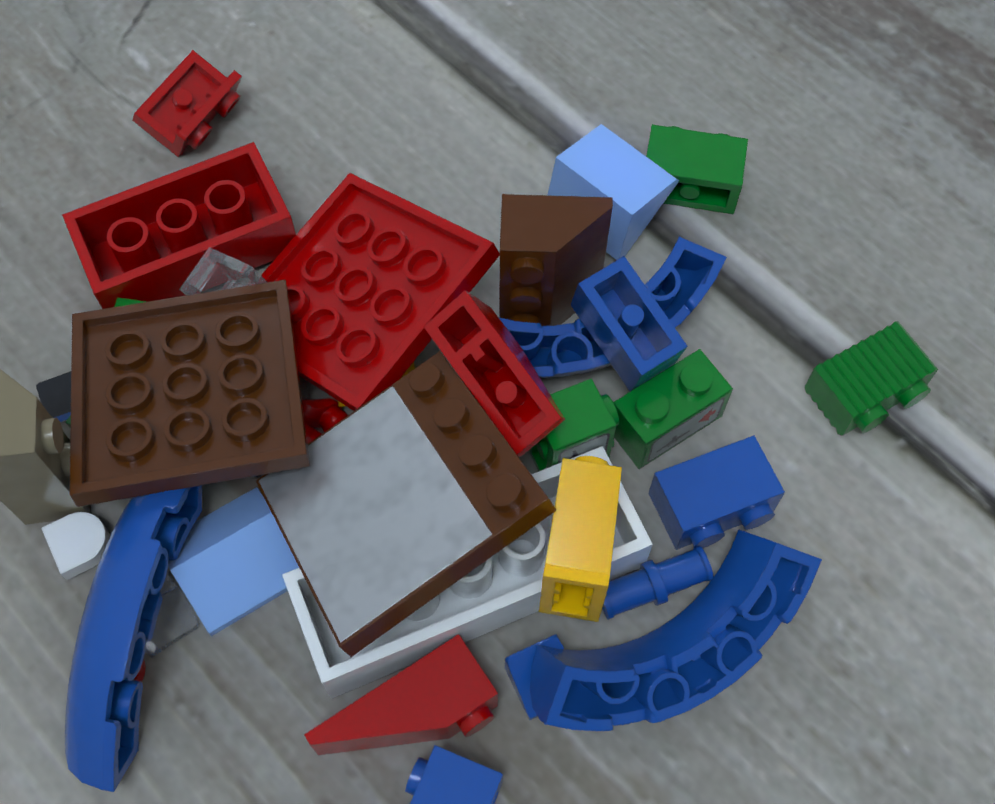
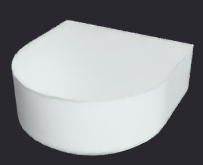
[41,512,110,580]

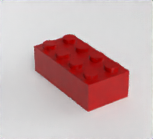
[62,142,296,309]

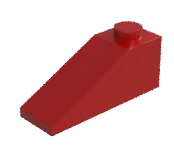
[424,290,565,457]
[304,634,498,755]

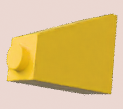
[539,456,622,622]

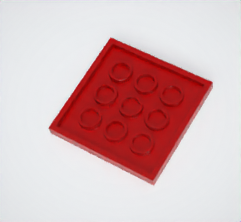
[253,173,500,411]

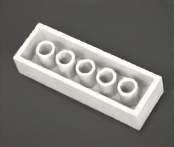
[282,446,653,699]

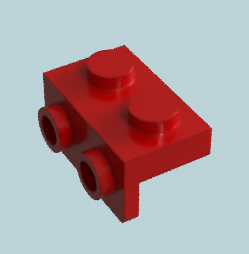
[132,50,242,157]

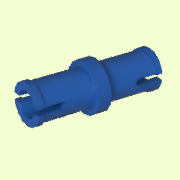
[602,546,714,620]

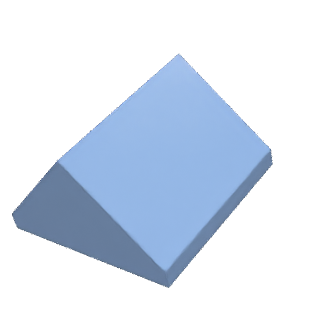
[547,124,679,260]
[168,487,299,636]

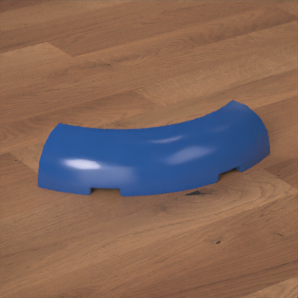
[499,237,727,378]
[65,485,202,792]
[530,529,822,731]

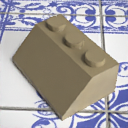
[0,369,91,525]

